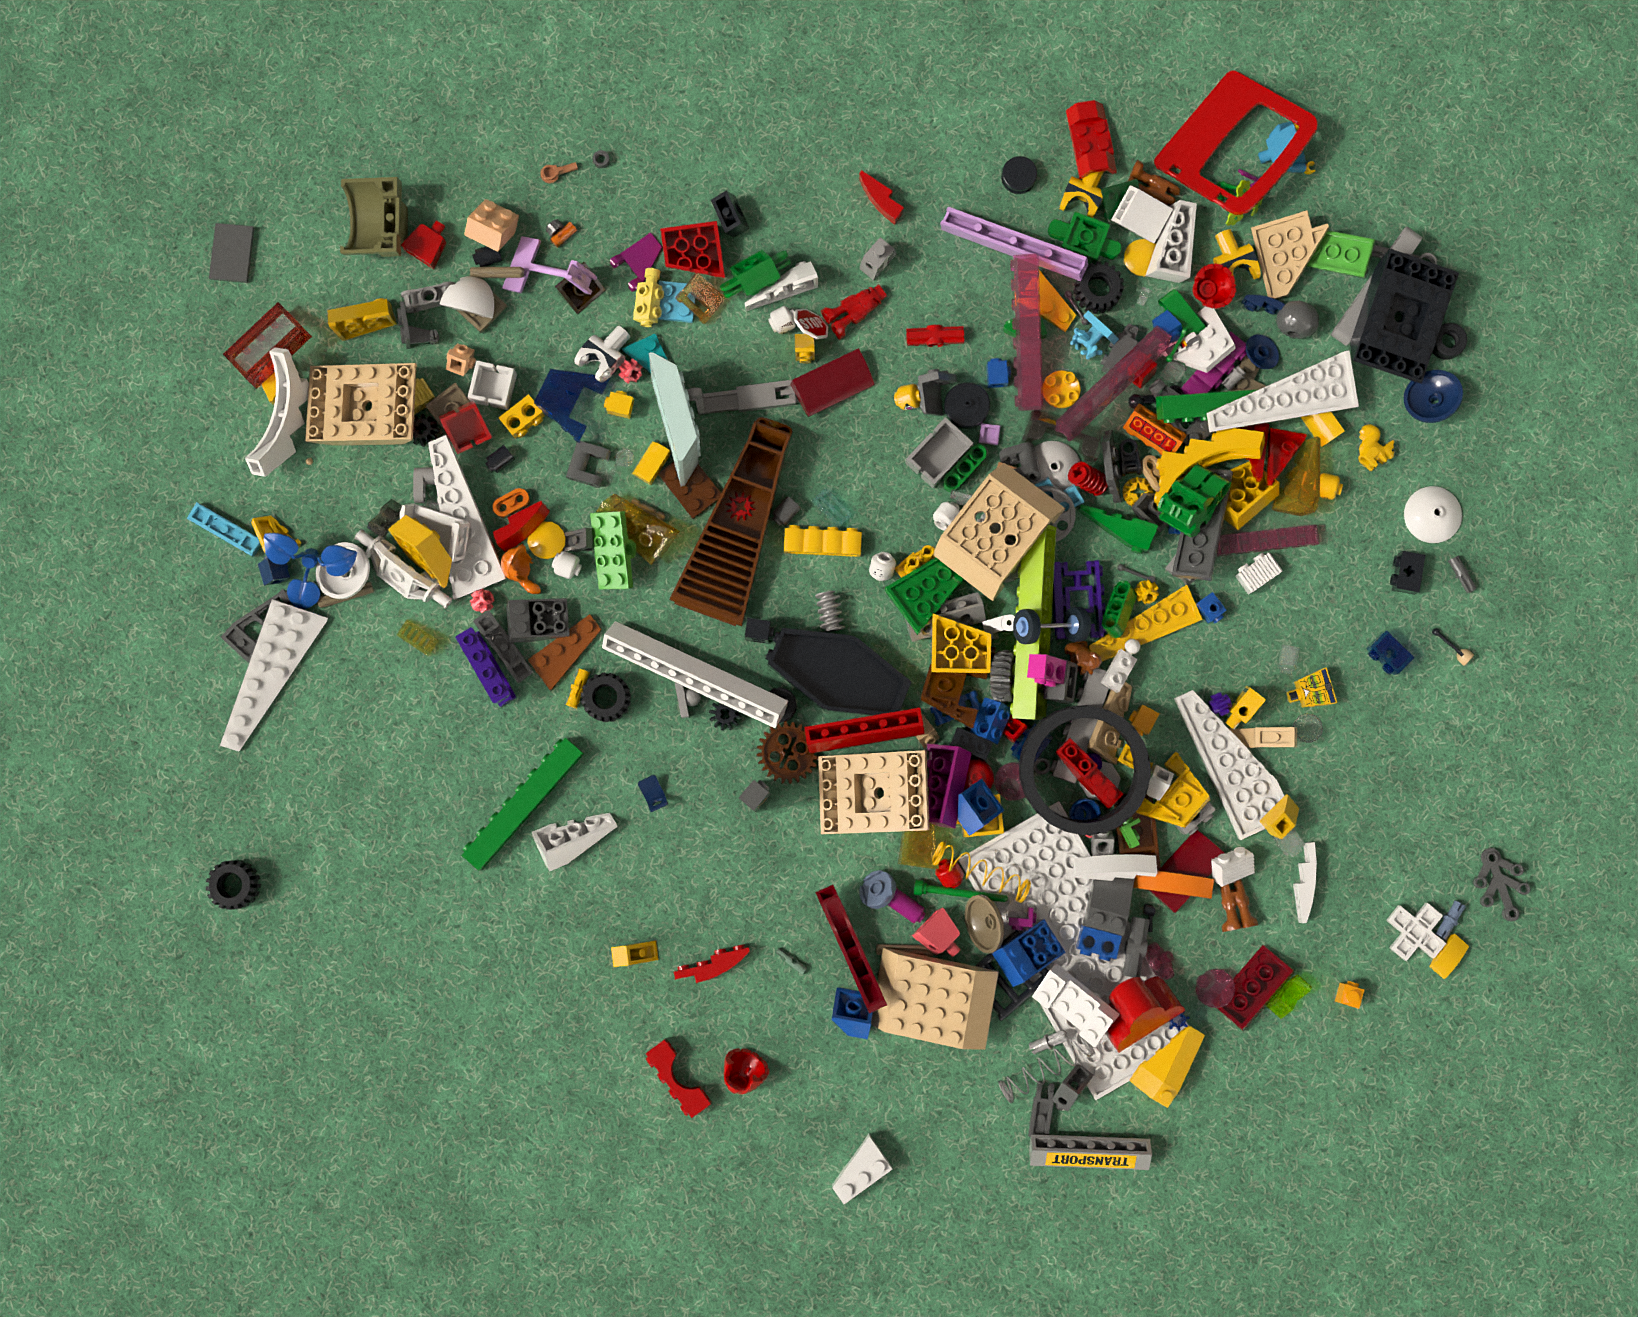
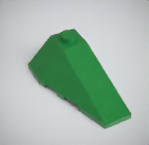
[1078,505,1158,554]

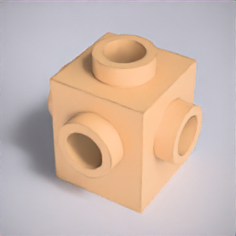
[446,343,476,376]

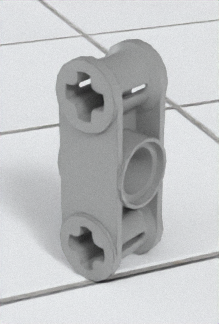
[401,281,455,313]

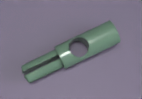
[776,948,807,975]

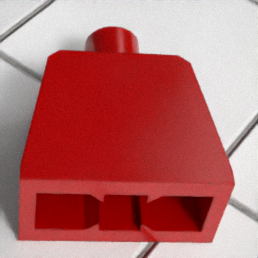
[401,220,447,270]

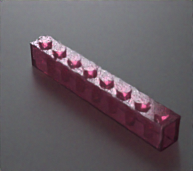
[1010,254,1043,411]

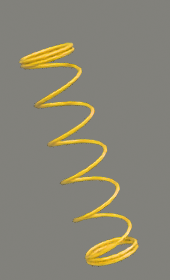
[932,842,1031,903]

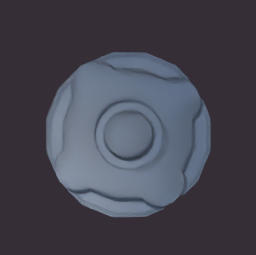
[859,870,896,909]

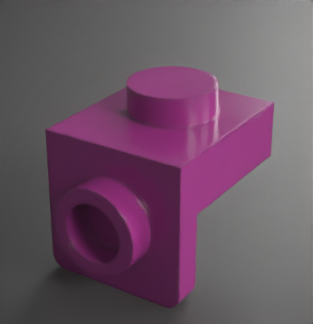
[1007,907,1037,930]

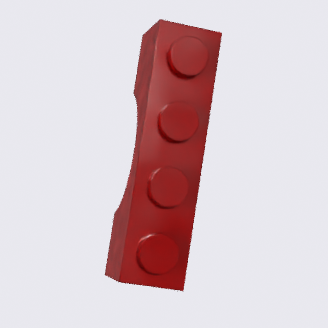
[645,1038,712,1118]

